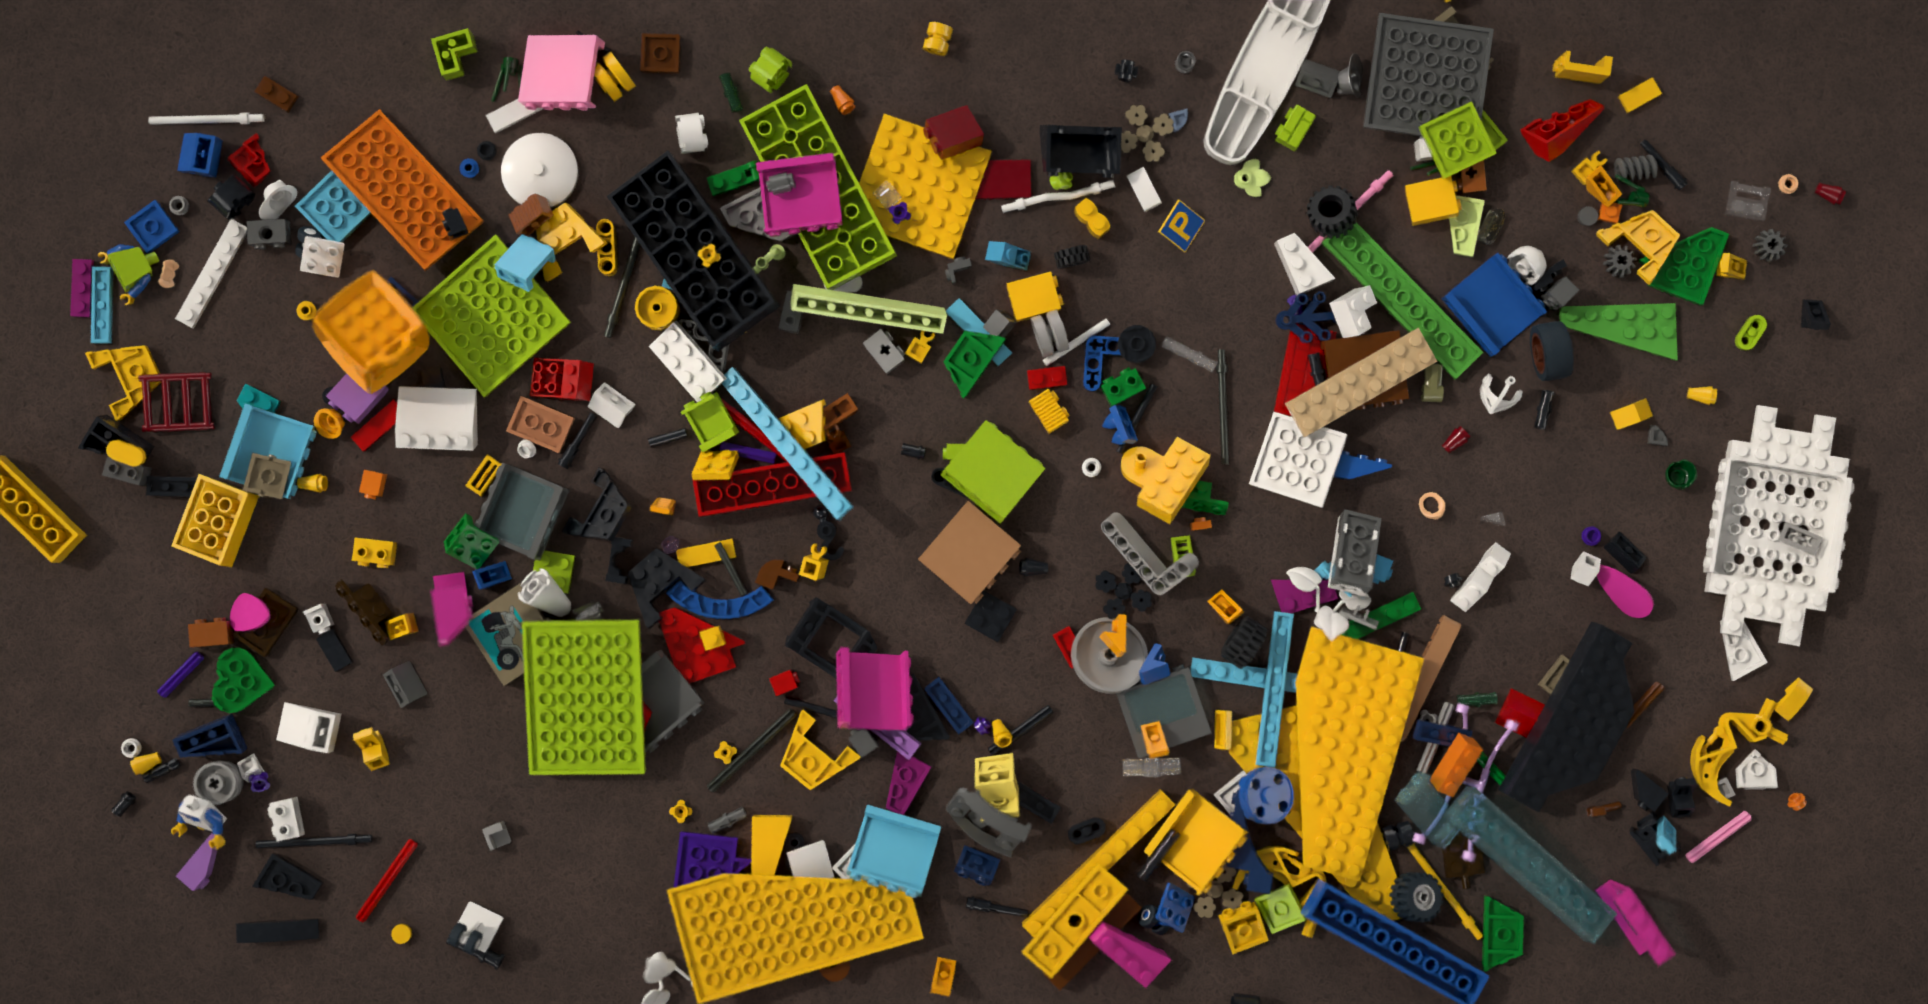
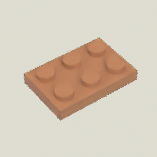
[506,396,575,453]

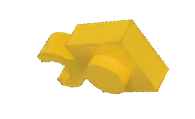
[1571,151,1607,185]
[905,330,935,364]

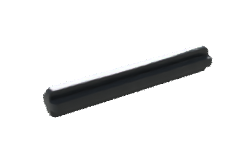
[988,705,1054,756]

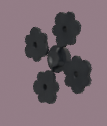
[1095,563,1152,619]

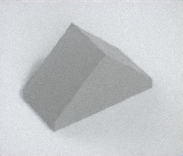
[1778,522,1823,555]

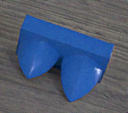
[1102,405,1138,445]

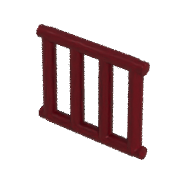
[138,372,215,432]

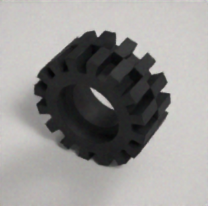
[1054,245,1091,269]

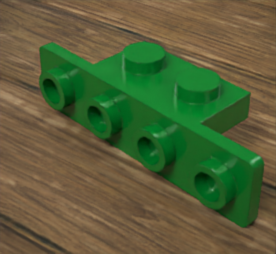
[1181,480,1229,515]

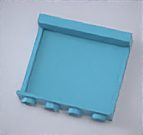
[219,404,317,499]
[846,805,941,898]

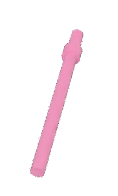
[1308,170,1393,253]

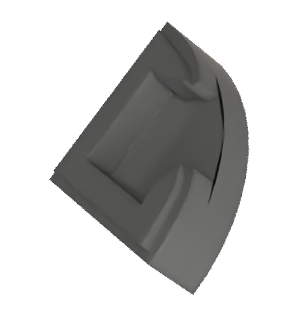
[1647,424,1668,446]

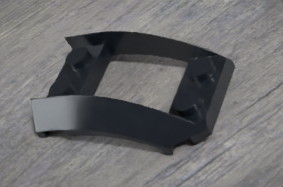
[785,597,877,679]

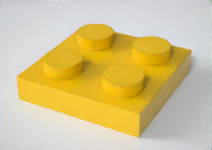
[692,450,739,480]

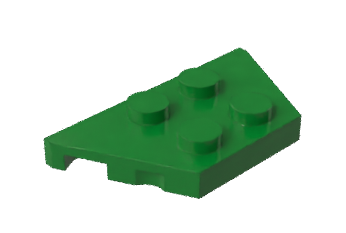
[943,330,1007,398]
[1482,895,1524,971]

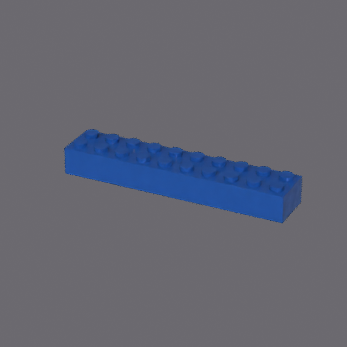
[1300,879,1489,1004]

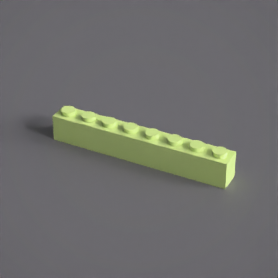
[790,284,947,334]

